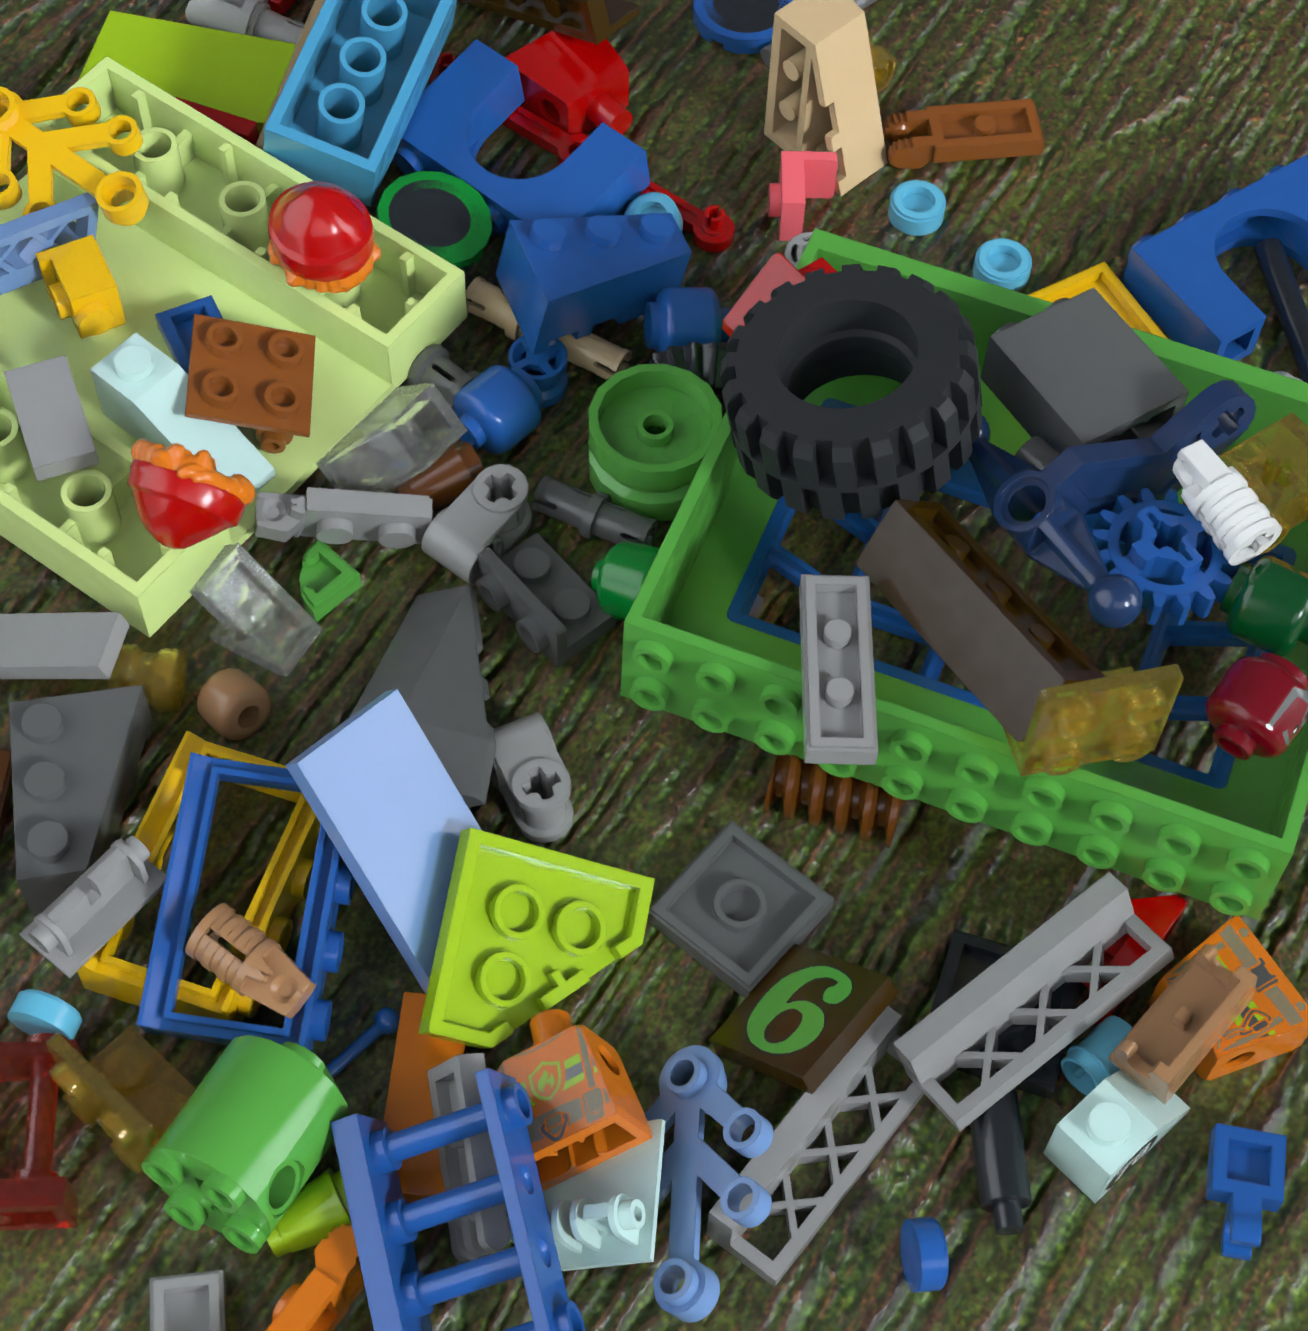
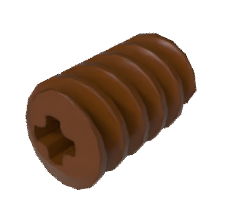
[762,754,903,848]

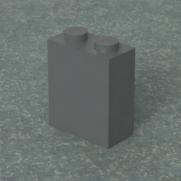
[980,288,1189,453]

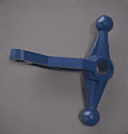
[967,380,1256,628]

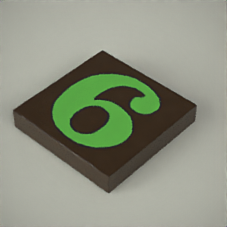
[709,944,898,1094]

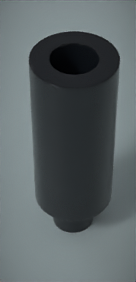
[969,1089,1032,1235]

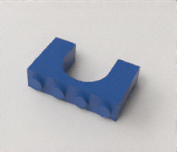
[393,39,650,236]
[1122,155,1308,361]

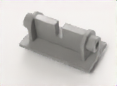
[20,835,166,978]

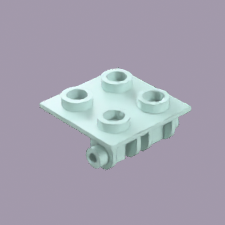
[508,1119,666,1271]

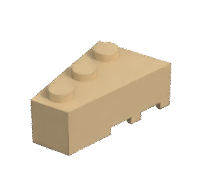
[764,0,888,197]

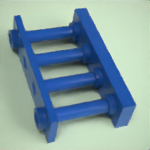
[330,1068,585,1331]

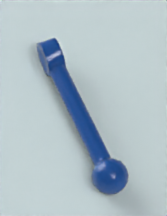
[326,1007,400,1078]

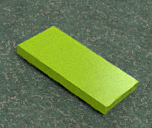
[78,10,297,135]

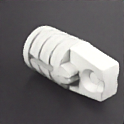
[1172,439,1282,566]

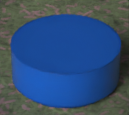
[900,1216,949,1293]

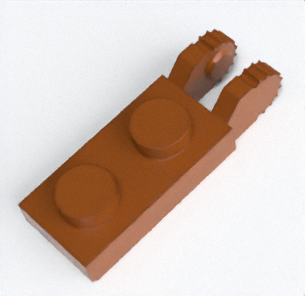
[882,99,1045,170]

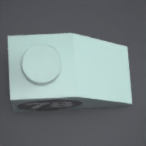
[1043,1070,1190,1203]

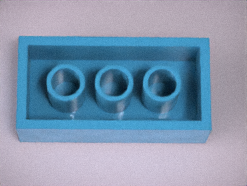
[263,0,457,207]

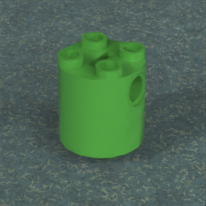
[141,1035,349,1254]

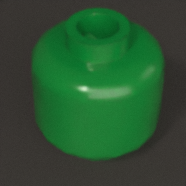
[591,541,660,622]

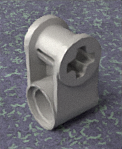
[421,464,532,586]
[490,712,574,843]

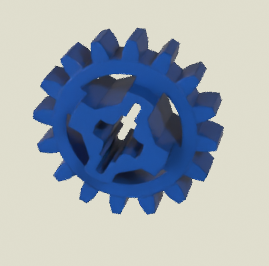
[1092,488,1238,626]

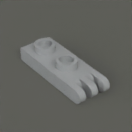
[427,1053,510,1262]

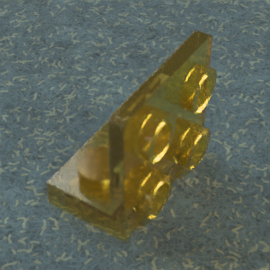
[1003,664,1184,776]
[45,1025,196,1176]

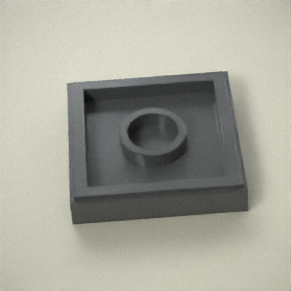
[647,820,834,998]

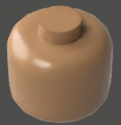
[197,668,271,740]

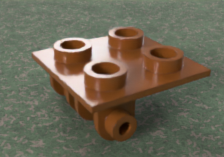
[184,314,316,454]

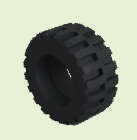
[720,264,982,520]

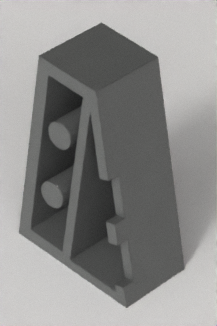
[9,685,154,915]

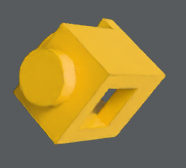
[36,234,127,339]

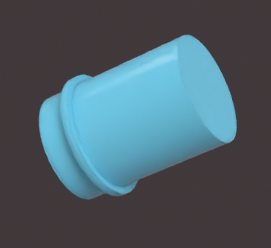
[1061,1016,1132,1096]

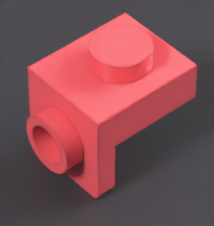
[768,151,838,241]

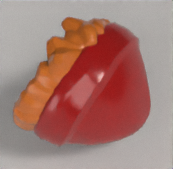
[268,181,381,293]
[127,438,255,549]

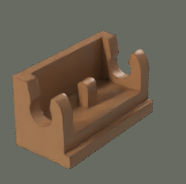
[1109,944,1258,1104]

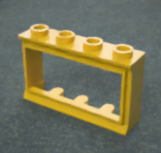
[77,731,321,1022]

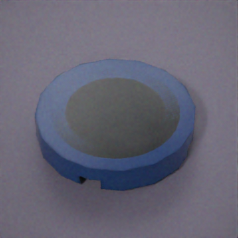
[693,0,793,54]

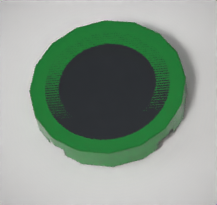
[375,171,492,270]

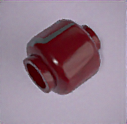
[1205,653,1308,760]

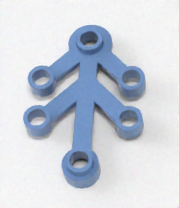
[645,1045,773,1323]

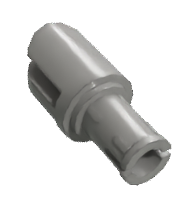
[185,0,305,44]

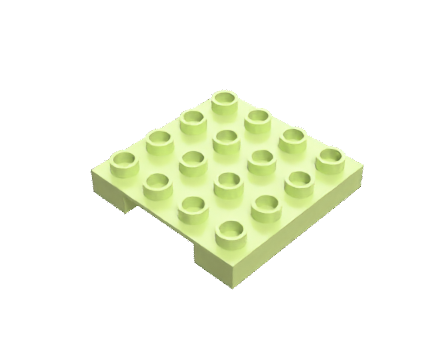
[0,56,467,638]

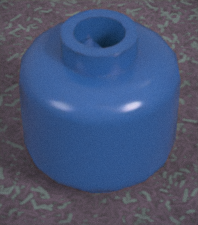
[644,287,730,352]
[453,365,543,455]

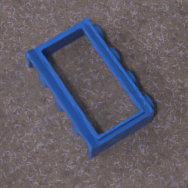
[136,752,355,1052]

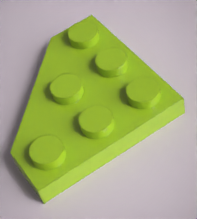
[418,828,655,1049]

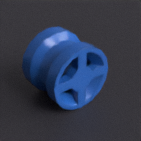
[508,335,568,408]

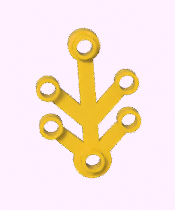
[0,86,149,226]

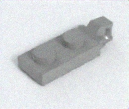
[254,487,432,548]

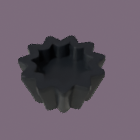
[647,342,727,397]

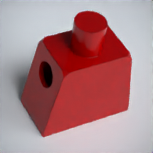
[505,31,633,135]

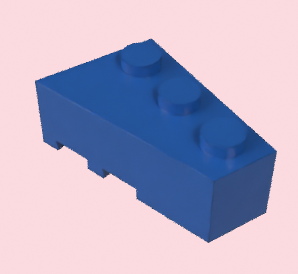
[495,213,692,355]

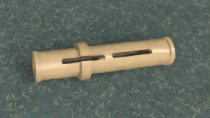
[466,276,632,380]

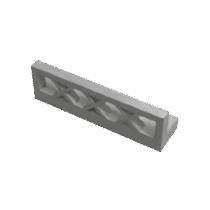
[893,872,1174,1132]
[706,1006,924,1287]

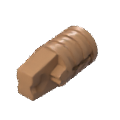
[185,903,316,1019]

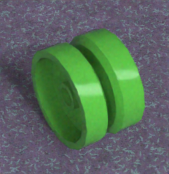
[588,364,722,521]

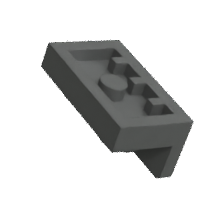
[476,533,616,668]

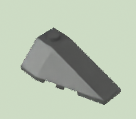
[349,585,496,807]

